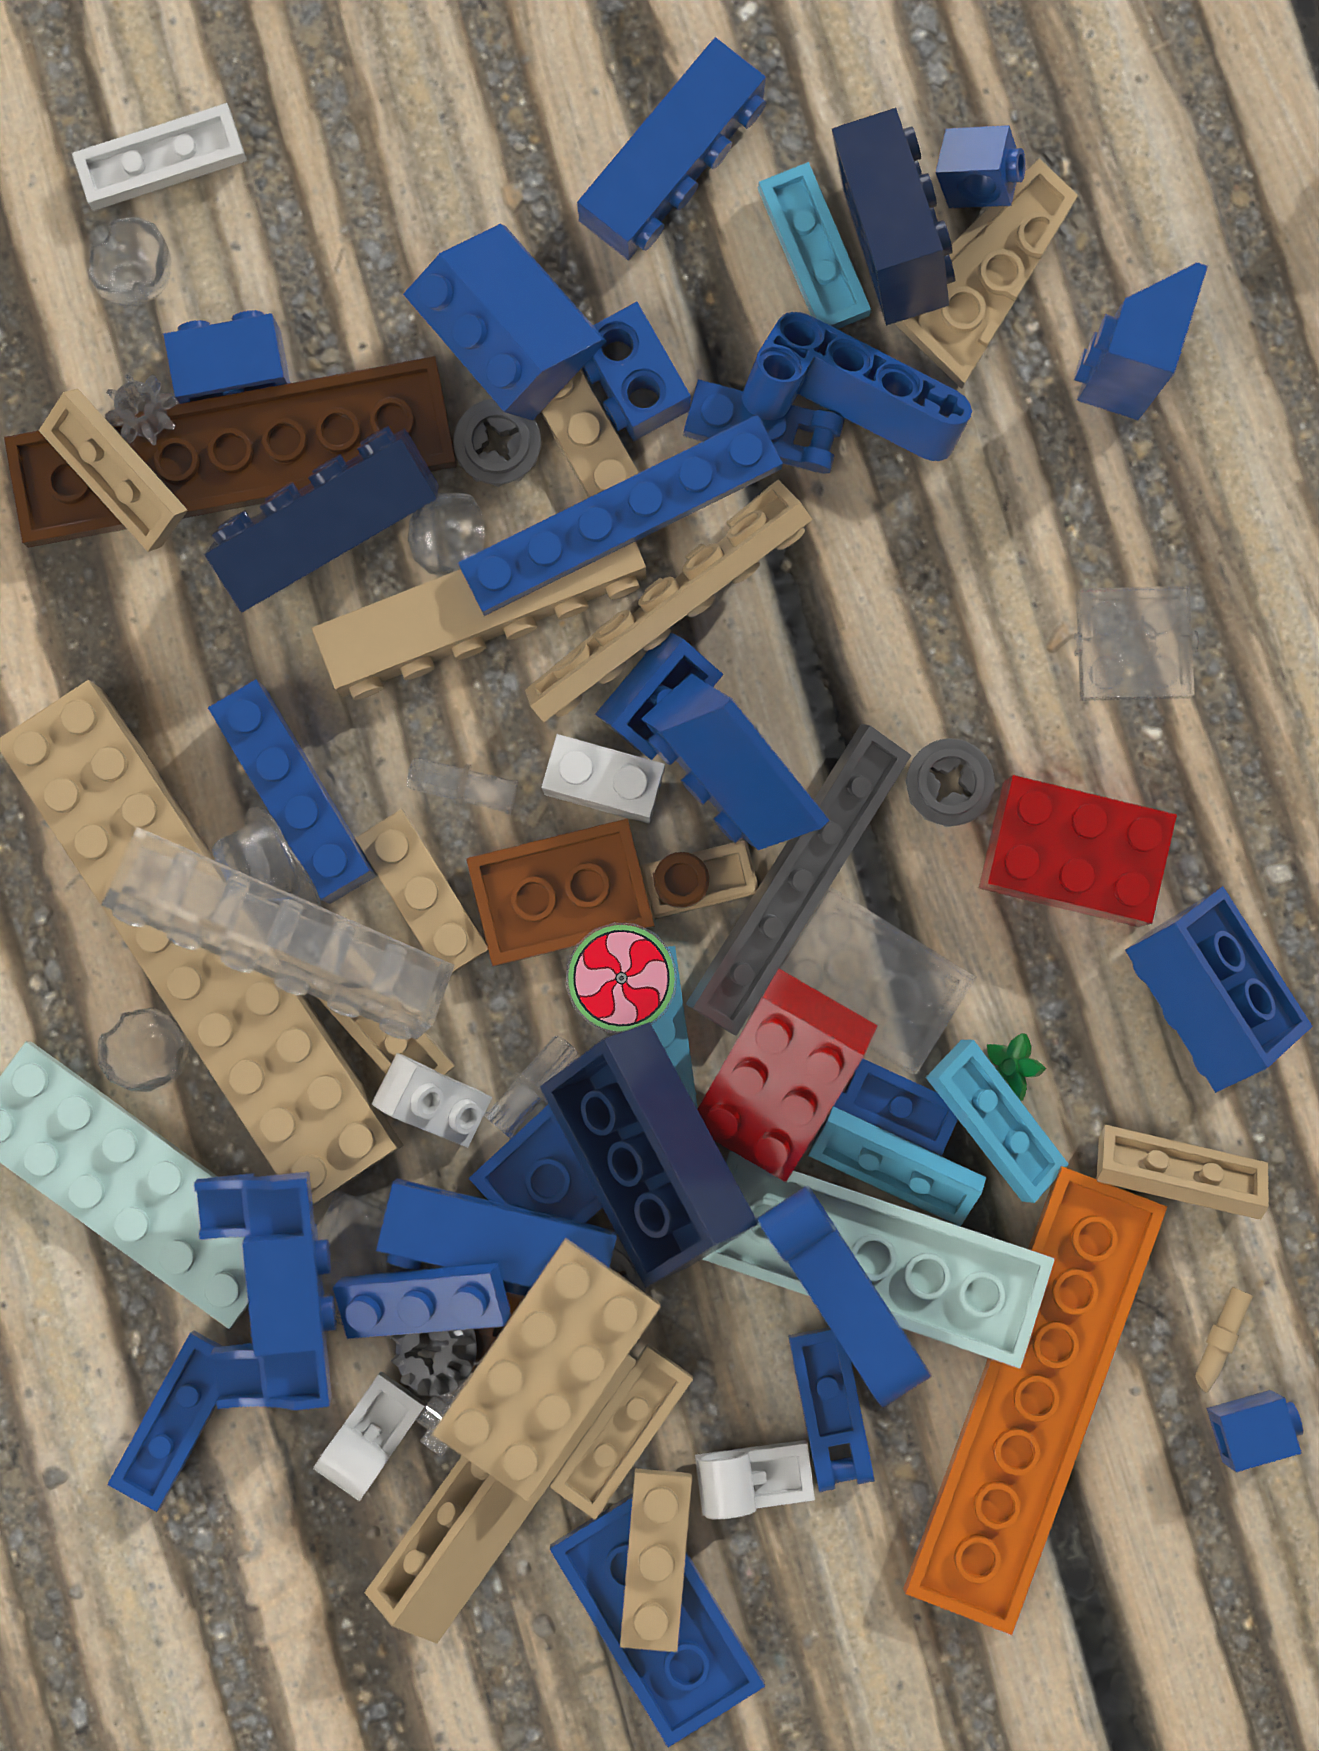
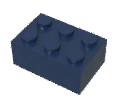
[831,108,956,326]

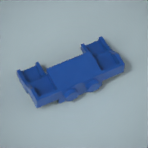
[194,1172,337,1410]

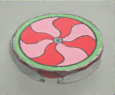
[566,922,677,1033]

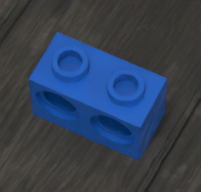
[581,302,691,442]

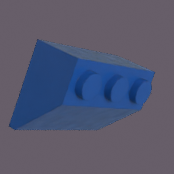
[403,223,606,421]
[1073,262,1208,420]
[641,674,830,850]
[1125,886,1313,1093]

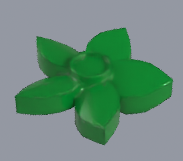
[987,1033,1046,1101]

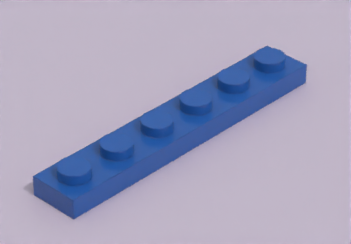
[458,415,783,616]

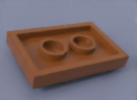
[466,818,655,967]

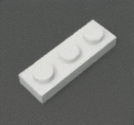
[72,103,247,211]

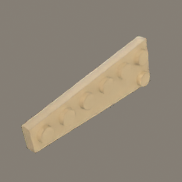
[525,479,813,722]

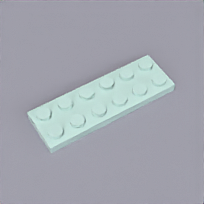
[0,1041,248,1329]
[702,1150,1055,1369]

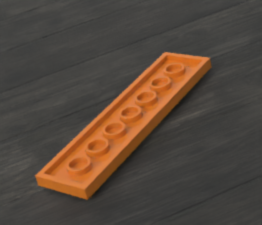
[903,1166,1168,1635]

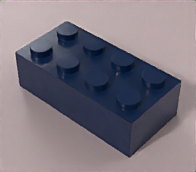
[204,426,439,613]
[540,1022,759,1288]

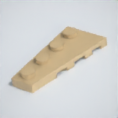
[894,158,1078,389]

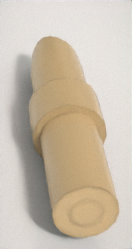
[1195,1287,1253,1393]

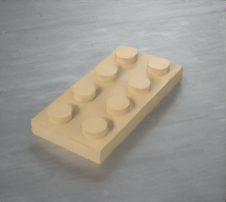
[432,1238,661,1501]

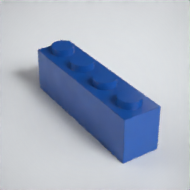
[577,37,766,261]
[208,679,377,904]
[376,1178,617,1296]

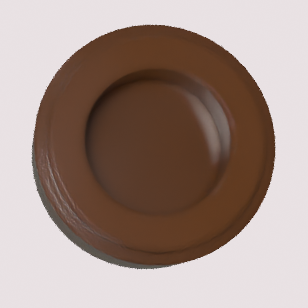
[654,852,709,909]

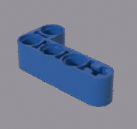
[742,312,972,461]
[757,1186,932,1408]

